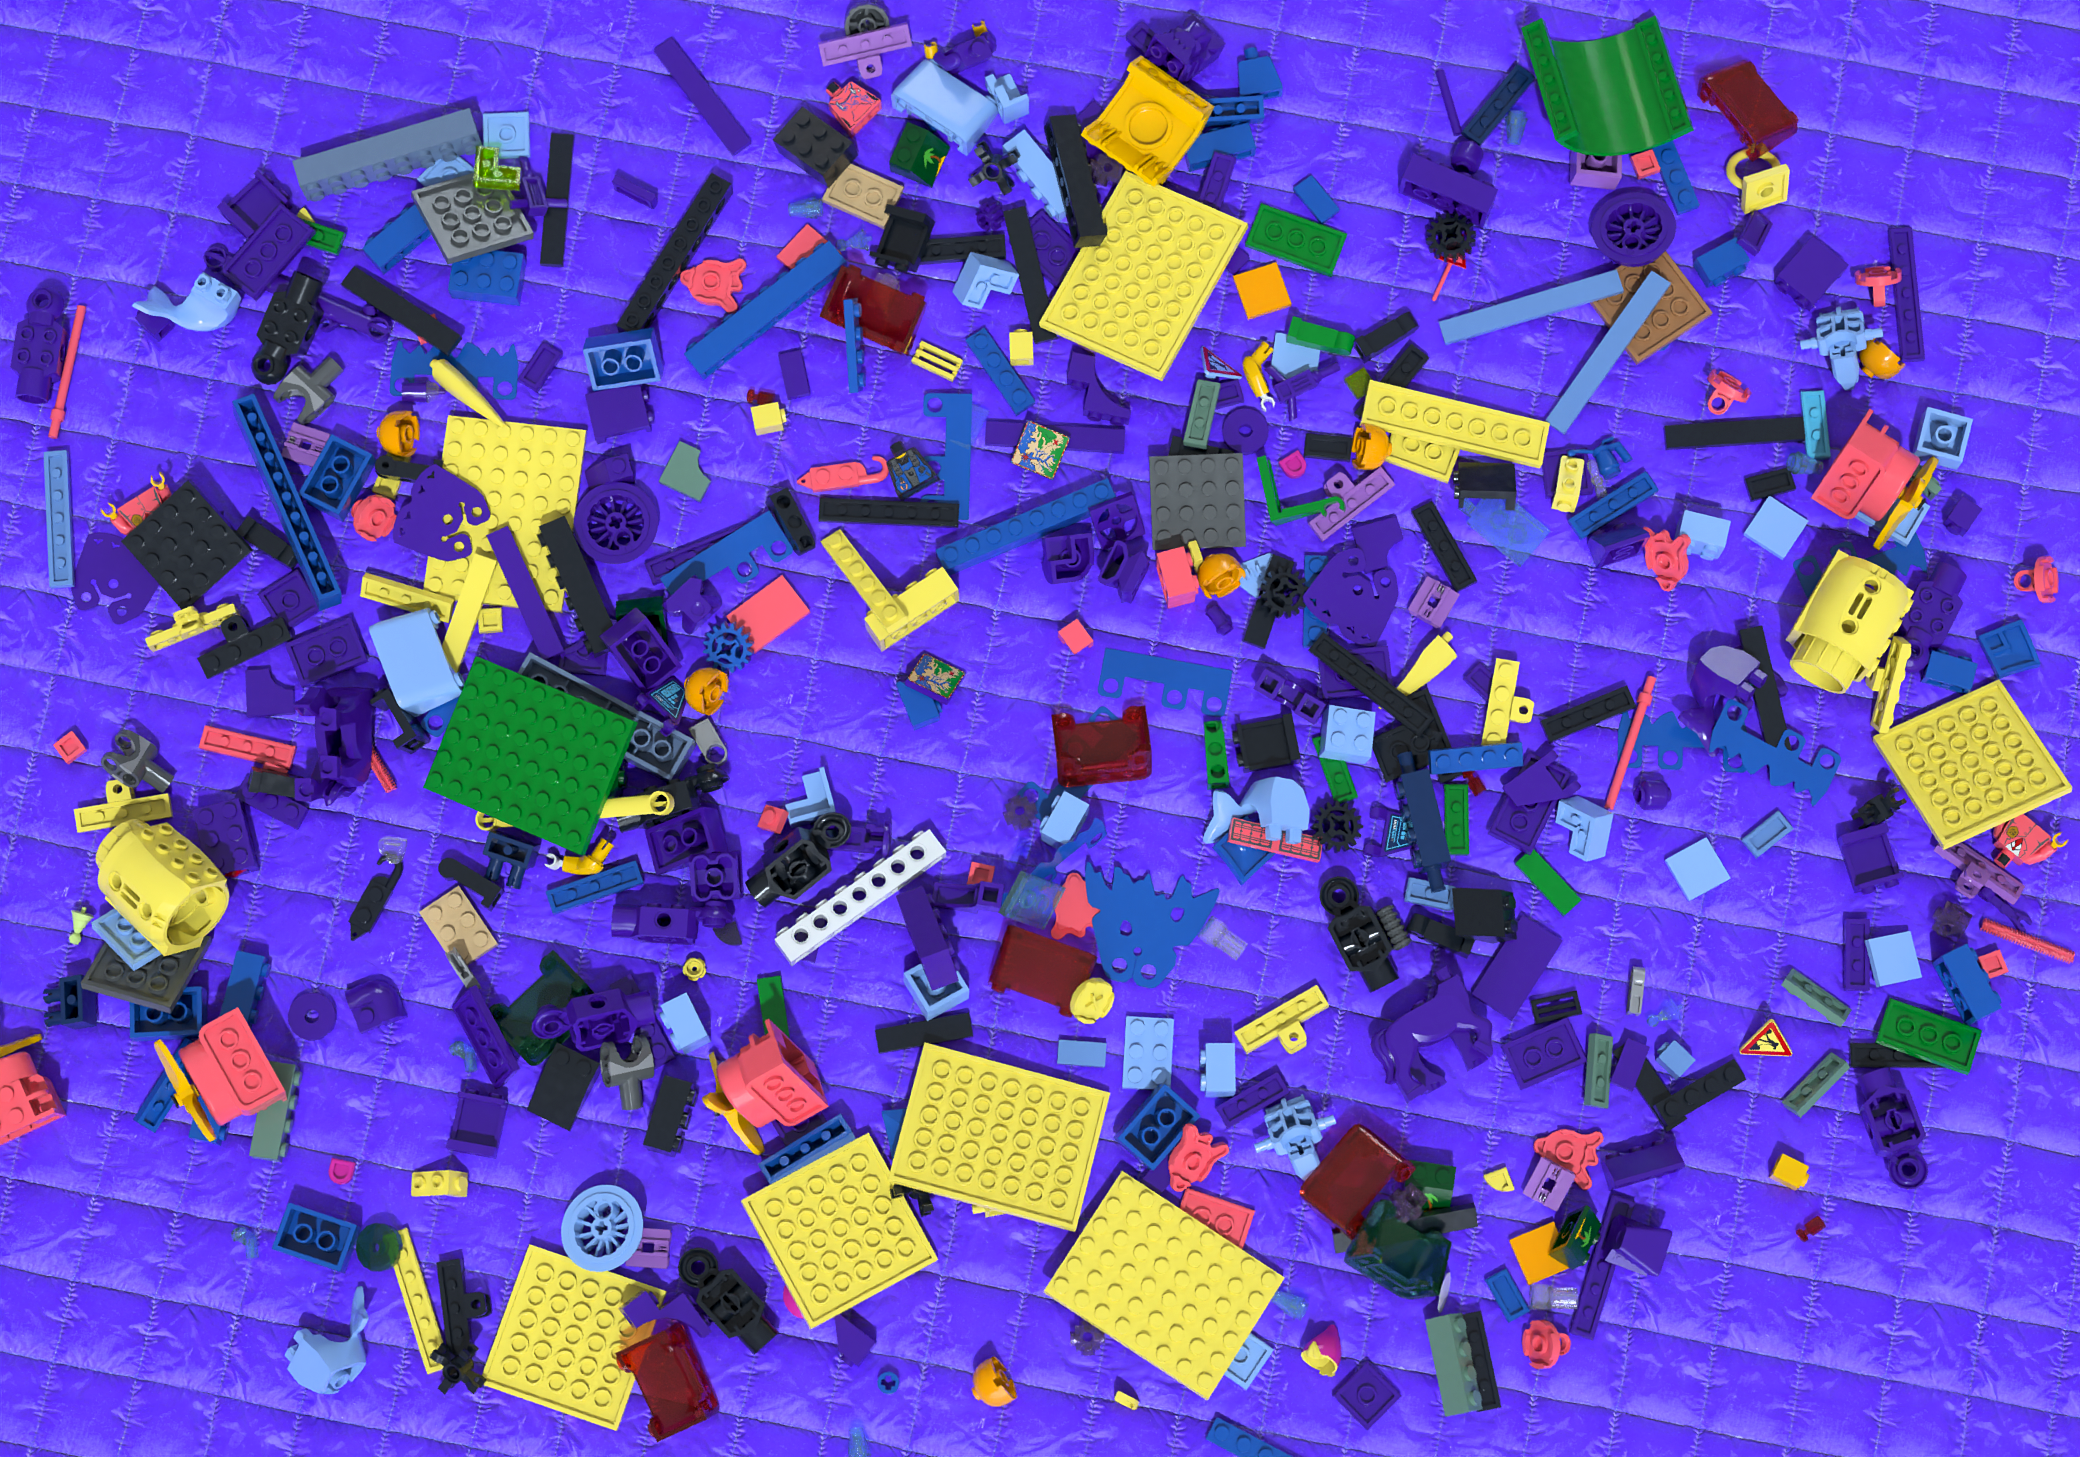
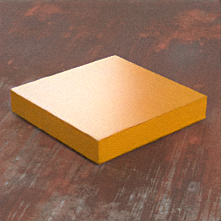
[1233,262,1292,320]
[1509,1221,1569,1286]

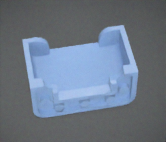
[891,59,998,156]
[369,608,465,717]

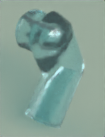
[449,1041,477,1073]
[231,1227,259,1259]

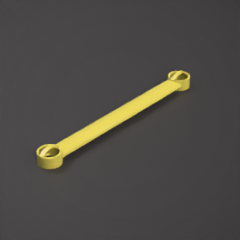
[475,791,675,831]

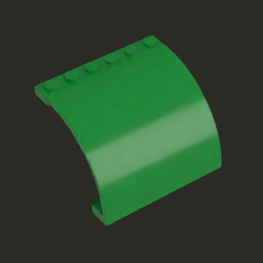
[1521,15,1694,156]

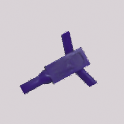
[509,156,567,216]
[1264,362,1341,422]

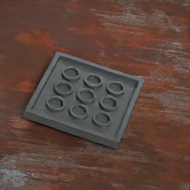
[411,166,534,264]
[1149,453,1246,550]
[81,935,212,1014]

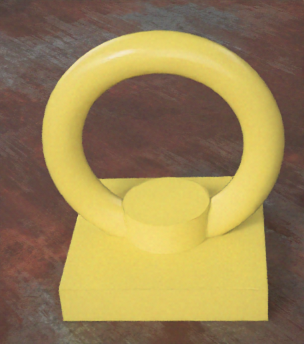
[1726,148,1790,214]

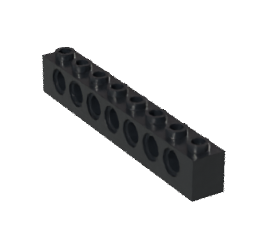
[616,173,733,333]

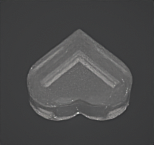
[378,836,408,864]

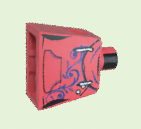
[826,82,882,138]

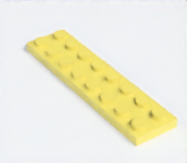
[1360,380,1550,469]

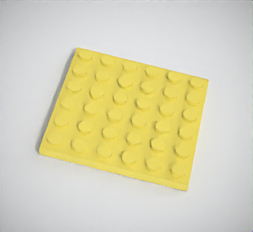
[1873,680,2072,850]
[741,1133,938,1330]
[482,1244,667,1431]

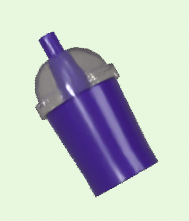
[402,380,445,404]

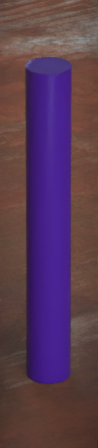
[1435,70,1462,136]

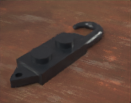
[348,854,403,941]

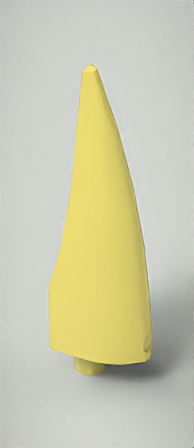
[430,359,506,428]
[1378,631,1457,709]

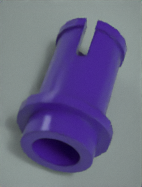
[1205,605,1233,636]

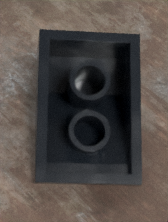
[1452,888,1518,944]
[527,1043,601,1131]

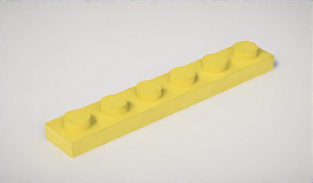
[820,529,909,634]

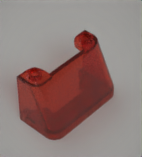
[1697,60,1799,162]
[819,264,928,356]
[1051,706,1152,787]
[988,925,1097,1018]
[1300,1123,1417,1242]
[615,1323,720,1442]

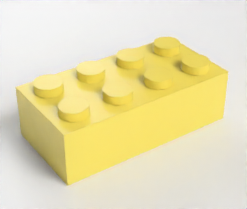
[864,567,959,652]

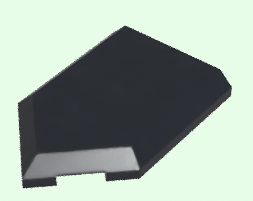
[1372,725,1443,783]

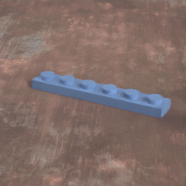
[43,450,75,589]

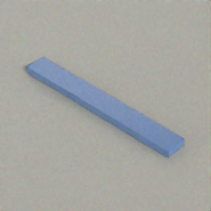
[1439,269,1624,345]
[1545,271,1671,435]

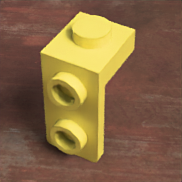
[1551,456,1584,513]
[411,1170,468,1197]

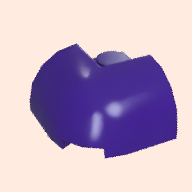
[1041,533,1094,584]
[345,980,408,1034]

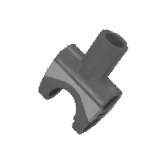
[273,356,343,425]
[101,729,174,793]
[600,1034,654,1110]

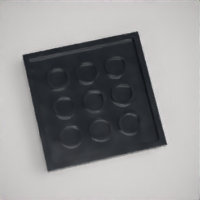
[121,479,253,609]

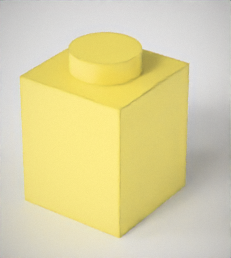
[1009,329,1033,366]
[751,402,787,436]

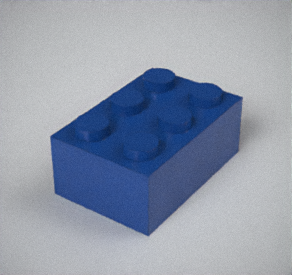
[448,250,527,306]
[582,327,664,391]
[298,434,376,522]
[1932,944,2002,1025]
[129,986,208,1042]
[1113,1083,1200,1171]
[272,1202,361,1274]

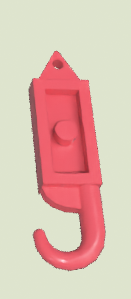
[797,456,889,493]

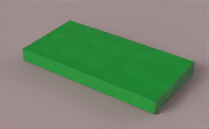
[1245,203,1347,277]
[1875,998,1982,1075]

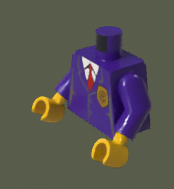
[924,21,997,76]

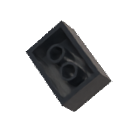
[773,107,858,188]
[643,1075,699,1158]

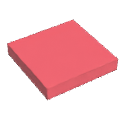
[776,224,842,271]

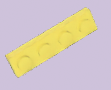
[360,573,454,623]

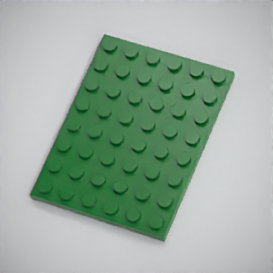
[423,656,638,856]

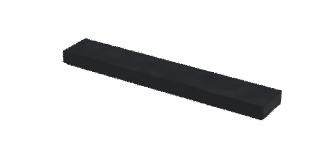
[540,133,575,267]
[1003,206,1058,345]
[341,266,462,356]
[1663,417,1806,450]
[818,498,960,528]
[1738,625,1792,751]
[1308,632,1434,738]
[1332,1202,1478,1254]

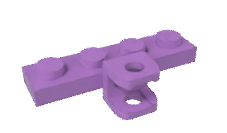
[818,22,912,79]
[1308,467,1395,542]
[1933,842,2025,905]

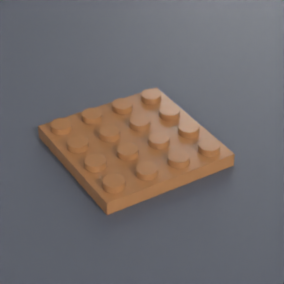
[1590,251,1713,365]

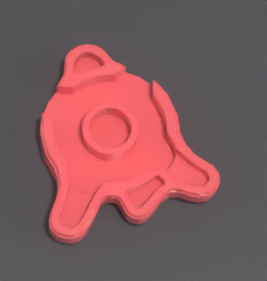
[680,259,747,314]
[1643,527,1691,591]
[1051,873,1101,940]
[1168,1123,1229,1192]
[1533,1129,1604,1191]

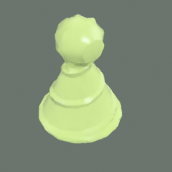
[69,907,94,945]

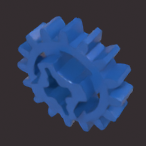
[703,621,754,673]

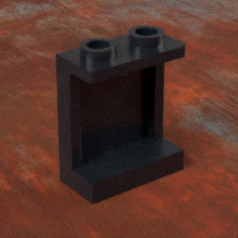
[869,204,935,273]
[1453,462,1517,511]
[369,688,431,754]
[1232,713,1301,773]

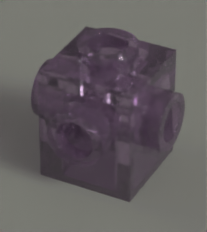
[1088,152,1124,187]
[1003,795,1038,831]
[1931,900,1972,943]
[1386,1182,1428,1225]
[1070,1321,1105,1356]

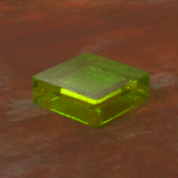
[1344,367,1372,400]

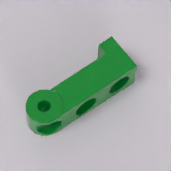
[1286,316,1355,356]
[1203,720,1229,790]

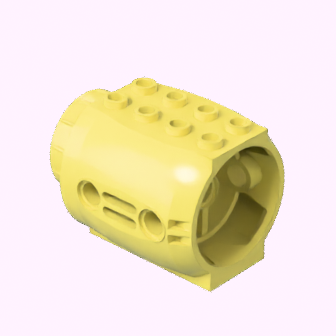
[1786,550,1914,694]
[96,819,229,956]

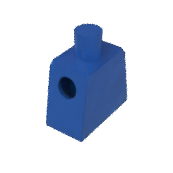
[1237,47,1283,100]

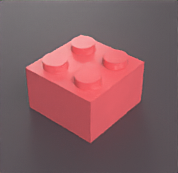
[1155,546,1199,609]

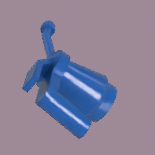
[1567,437,1633,480]

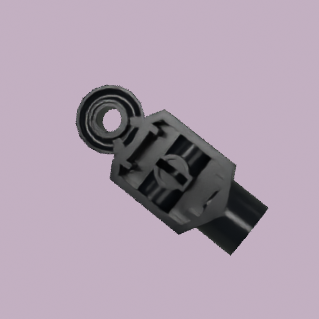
[251,270,324,385]
[616,763,730,833]
[745,812,852,908]
[1319,876,1400,993]
[678,1247,779,1355]

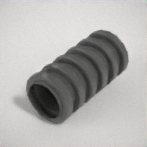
[1376,905,1412,951]

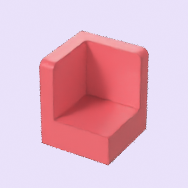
[1058,619,1094,654]

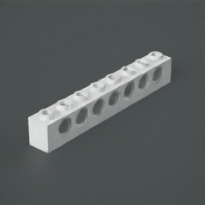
[775,829,946,966]

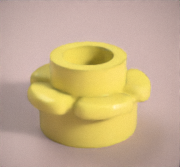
[683,957,706,981]

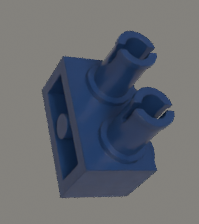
[483,830,541,889]
[43,974,97,1030]

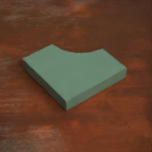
[659,441,711,503]

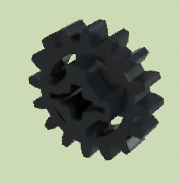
[1426,213,1476,263]
[1258,567,1309,619]
[1310,801,1363,853]

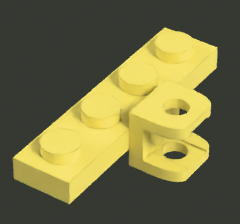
[145,603,240,652]
[1865,636,1911,734]
[1481,658,1534,745]
[74,780,173,833]
[1234,985,1329,1054]

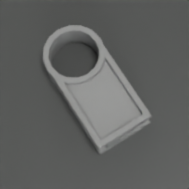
[689,718,728,767]
[445,947,481,989]
[1626,966,1645,1016]

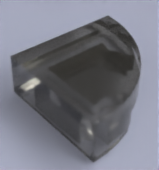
[712,921,743,946]

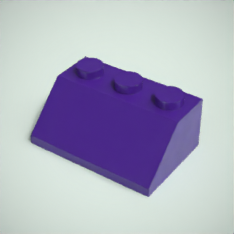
[1601,1139,1685,1191]

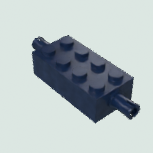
[1394,751,1451,893]

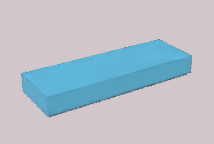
[1800,390,1831,461]

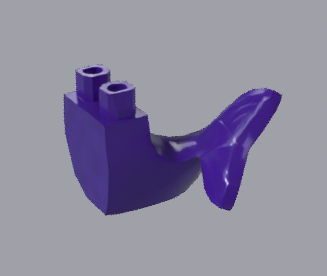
[1678,645,1768,758]

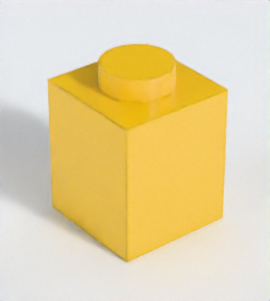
[1769,1154,1810,1190]

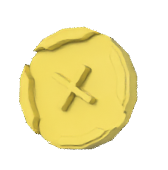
[1070,978,1114,1024]

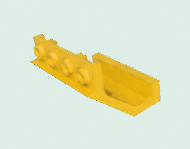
[1081,55,1214,187]

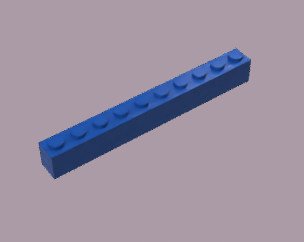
[232,394,342,611]

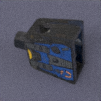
[886,441,940,501]

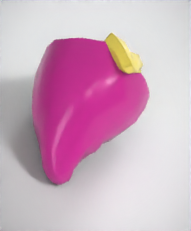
[1301,1324,1342,1377]

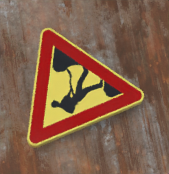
[1739,1019,1792,1056]

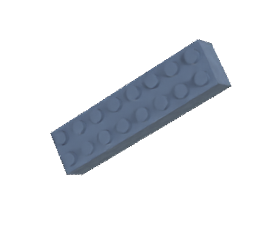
[292,108,483,201]
[518,652,696,783]

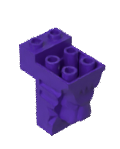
[1144,14,1226,86]

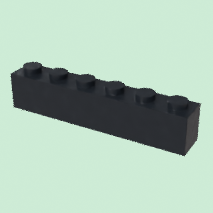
[1044,114,1108,248]
[537,516,613,658]

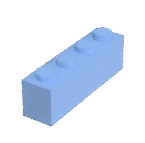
[1002,130,1066,221]

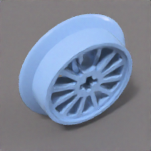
[561,1185,643,1272]

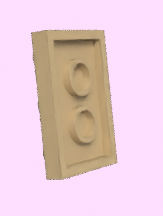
[822,164,904,230]
[419,886,499,966]

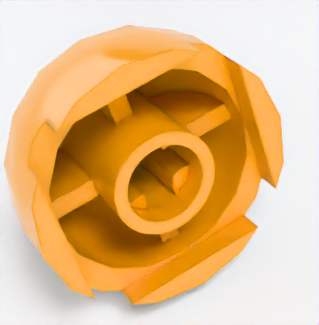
[1859,338,1906,379]
[377,410,420,457]
[1351,423,1392,470]
[1197,554,1246,598]
[684,667,729,715]
[971,1356,1017,1407]

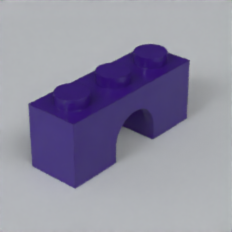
[1253,667,1328,724]

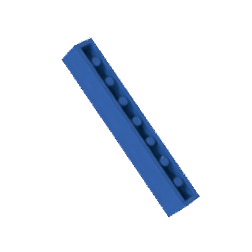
[684,241,848,381]
[935,478,1117,576]
[188,950,271,1146]

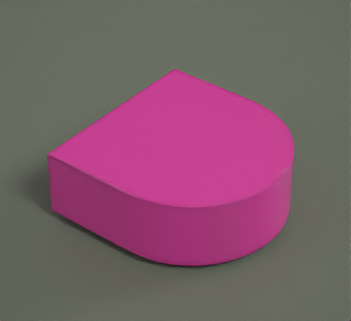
[1278,450,1306,479]
[329,1158,357,1185]

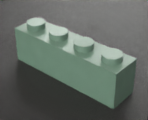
[249,1061,302,1163]
[1425,1313,1483,1417]

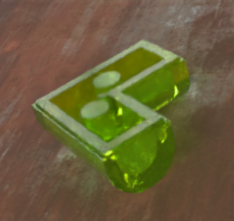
[473,146,521,191]

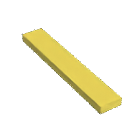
[442,554,498,673]
[384,1228,444,1375]

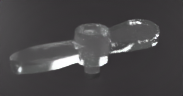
[1587,460,1608,500]

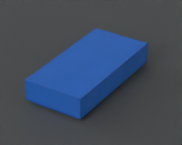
[1293,175,1340,225]
[1484,1268,1530,1323]

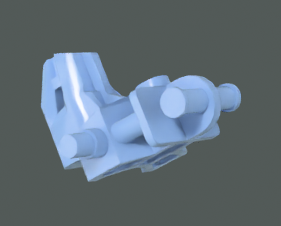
[1800,307,1883,391]
[1254,1094,1337,1184]

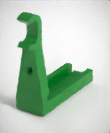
[1257,455,1346,526]

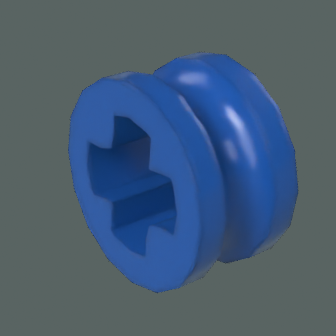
[877,1372,900,1394]

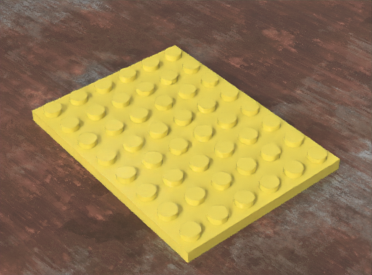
[1039,171,1248,381]
[423,415,587,613]
[888,1043,1110,1232]
[1043,1171,1285,1400]

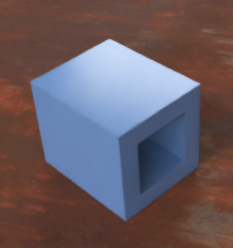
[1655,1040,1695,1080]

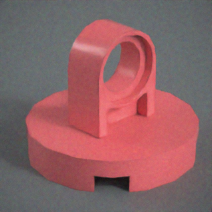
[1855,266,1902,307]
[1707,369,1752,415]
[351,494,397,542]
[2014,556,2059,603]
[1522,1320,1571,1369]

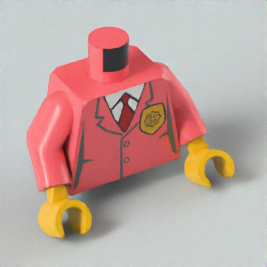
[100,472,172,535]
[1993,814,2069,869]

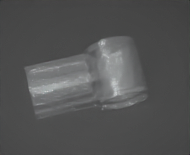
[1198,916,1248,961]
[1529,1284,1578,1310]

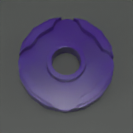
[1222,408,1269,455]
[288,993,337,1041]

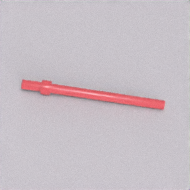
[48,305,86,439]
[1604,676,1656,810]

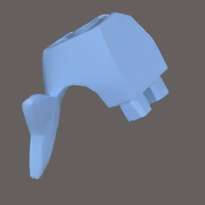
[132,272,242,332]
[1203,777,1309,844]
[285,1286,369,1394]

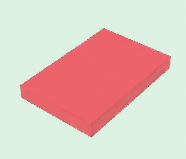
[726,575,810,654]
[1180,1187,1255,1250]

